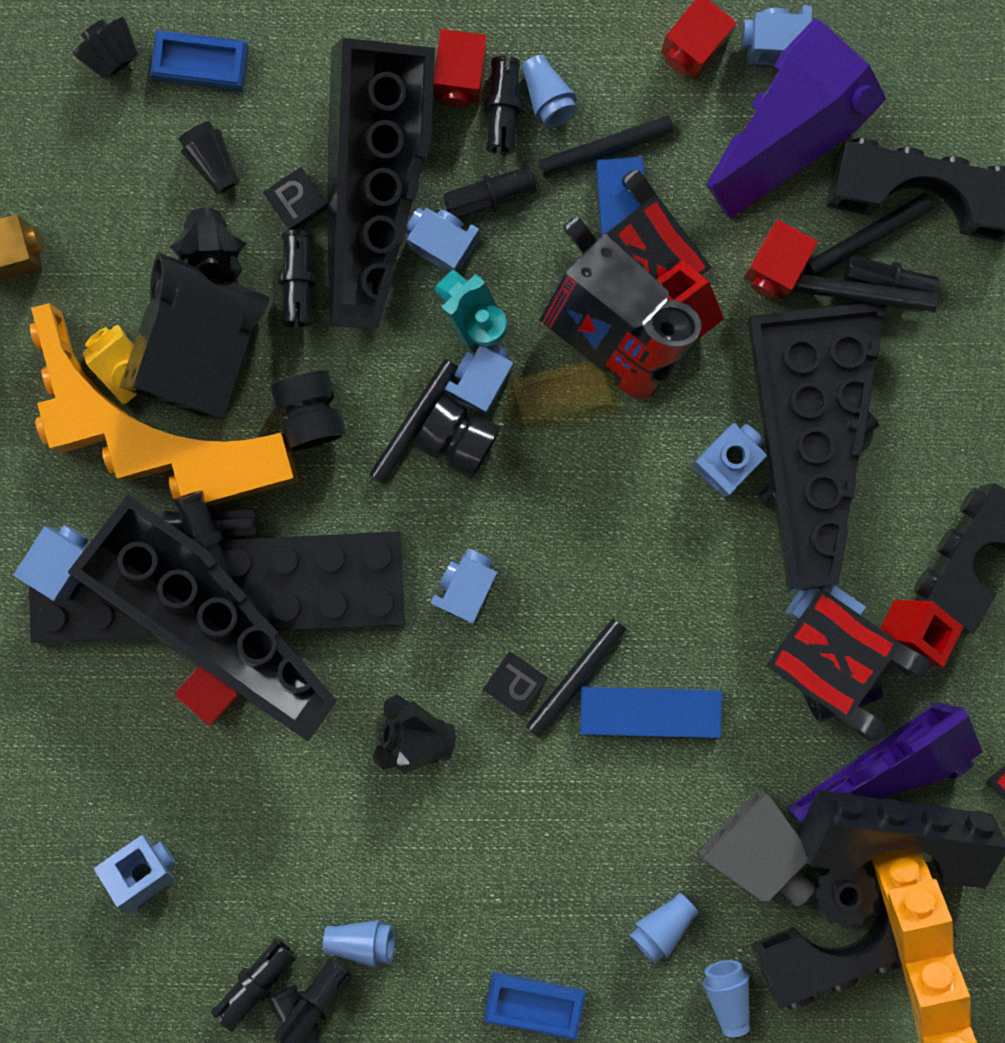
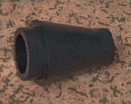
[178,121,240,195]

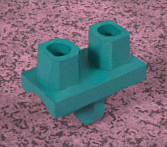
[434,270,509,350]

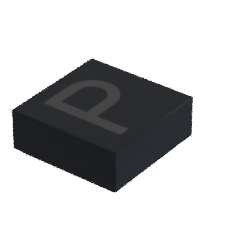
[263,167,327,230]
[483,651,548,716]

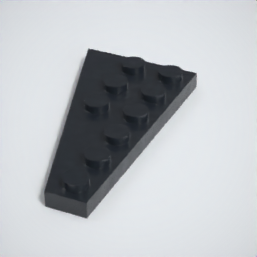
[747,303,887,592]

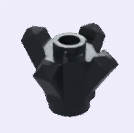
[170,207,246,281]
[373,694,456,775]

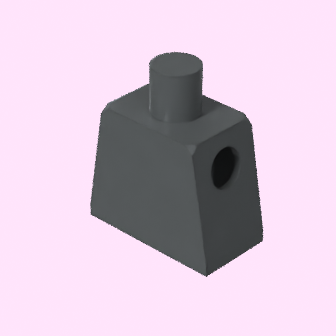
[697,788,816,907]

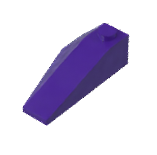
[706,18,887,218]
[786,702,982,822]

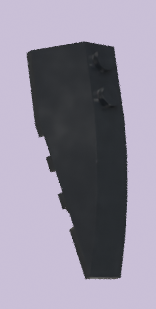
[327,38,435,329]
[68,495,337,742]

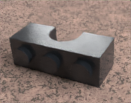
[914,483,1005,634]

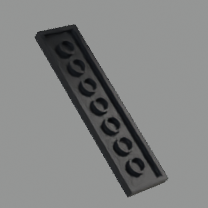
[28,531,405,643]

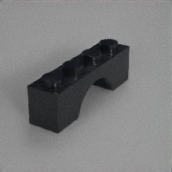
[826,138,1005,242]
[798,790,1005,889]
[750,891,957,1009]

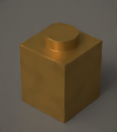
[0,214,44,281]

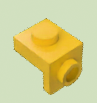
[82,325,137,405]

